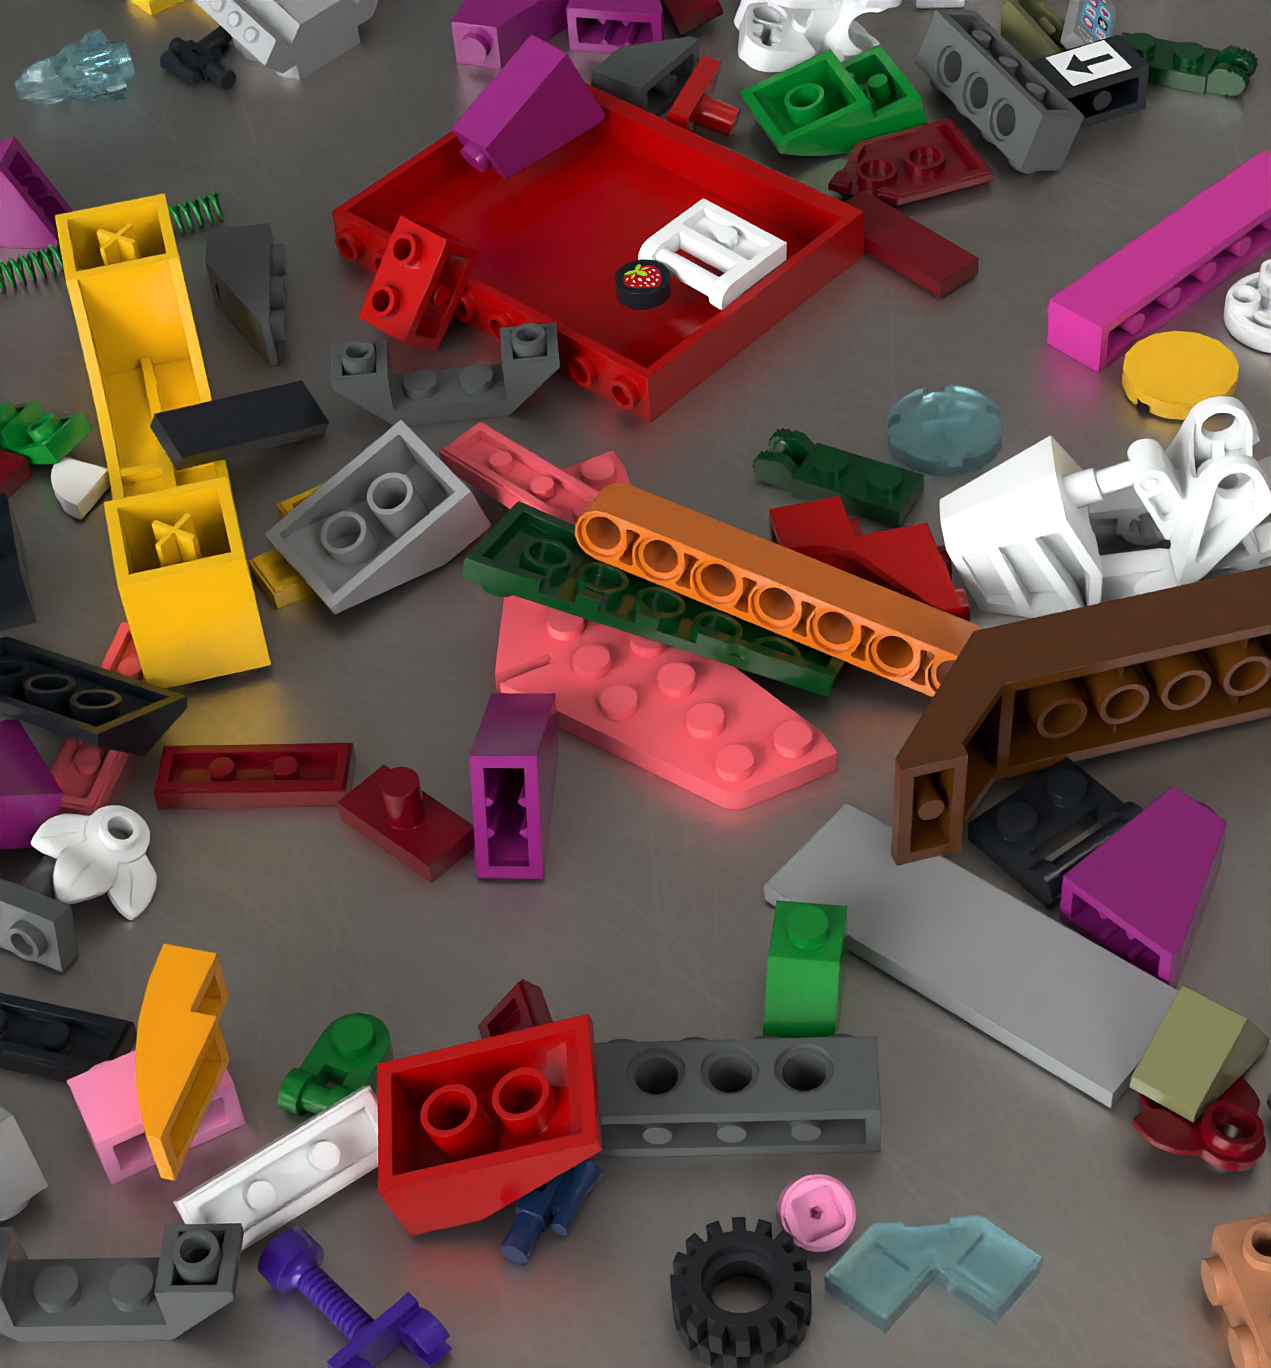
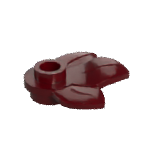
[1132,1076,1266,1171]

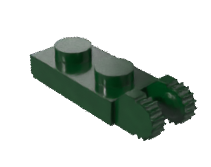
[1120,32,1258,97]
[751,428,924,528]

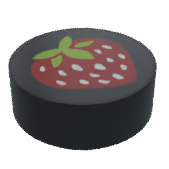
[615,259,671,310]

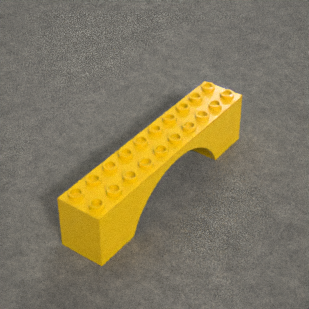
[55,193,271,689]

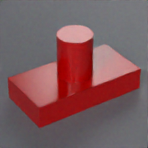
[667,55,741,137]

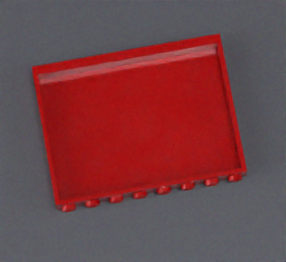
[332,83,864,422]

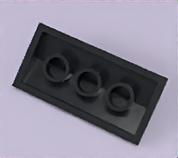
[0,636,188,756]

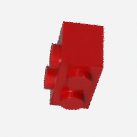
[358,215,480,351]

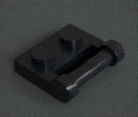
[968,757,1143,905]

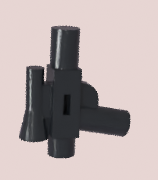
[160,26,236,89]

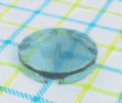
[888,385,1003,476]

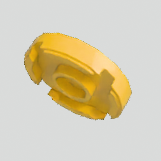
[1122,331,1239,420]

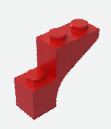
[769,496,970,622]

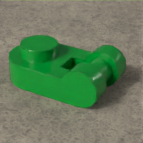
[278,1013,393,1116]

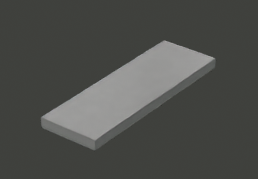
[764,802,1178,1108]

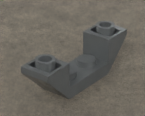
[330,322,560,426]
[0,1223,244,1342]

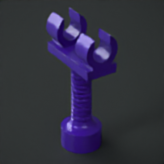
[258,1226,452,1368]

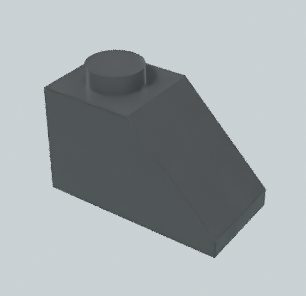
[591,36,700,117]

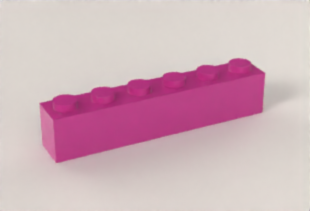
[1047,150,1271,373]

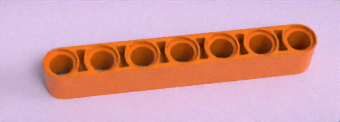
[575,482,983,697]

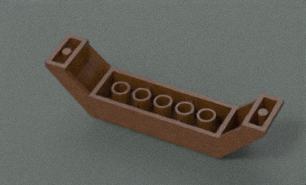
[891,565,1271,866]

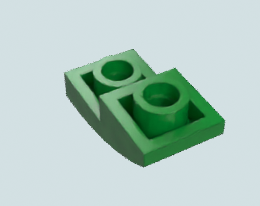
[0,400,94,465]

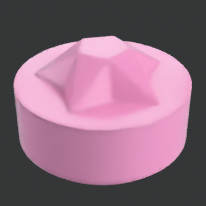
[776,1174,856,1252]

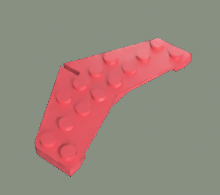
[494,451,838,809]

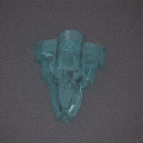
[14,29,136,105]

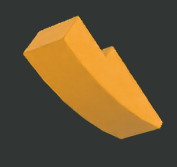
[135,943,230,1181]

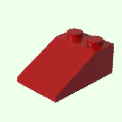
[377,1014,602,1236]

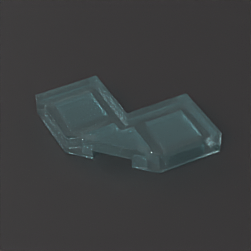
[824,1215,1043,1334]

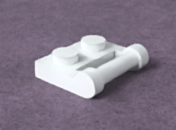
[638,198,787,310]

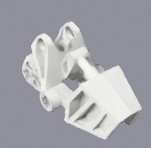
[734,0,902,72]
[940,396,1271,618]

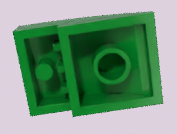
[739,44,927,156]

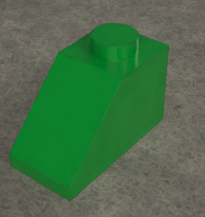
[763,900,848,1038]

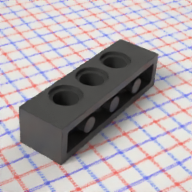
[915,9,1084,174]
[590,1033,881,1158]

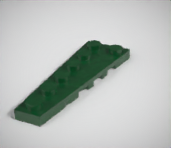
[461,501,849,697]

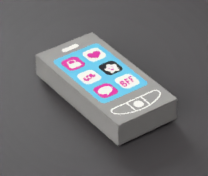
[1060,0,1118,50]

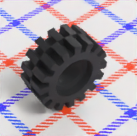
[670,1217,812,1368]

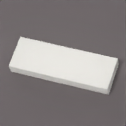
[173,1085,378,1251]

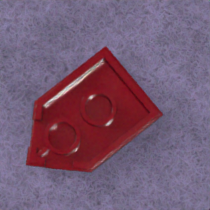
[828,118,994,207]

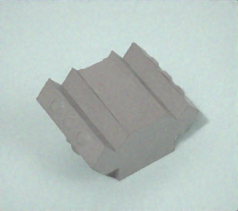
[193,0,379,81]

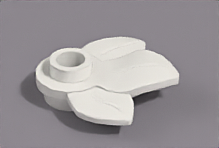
[31,805,157,920]

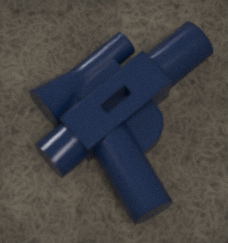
[500,1159,603,1264]

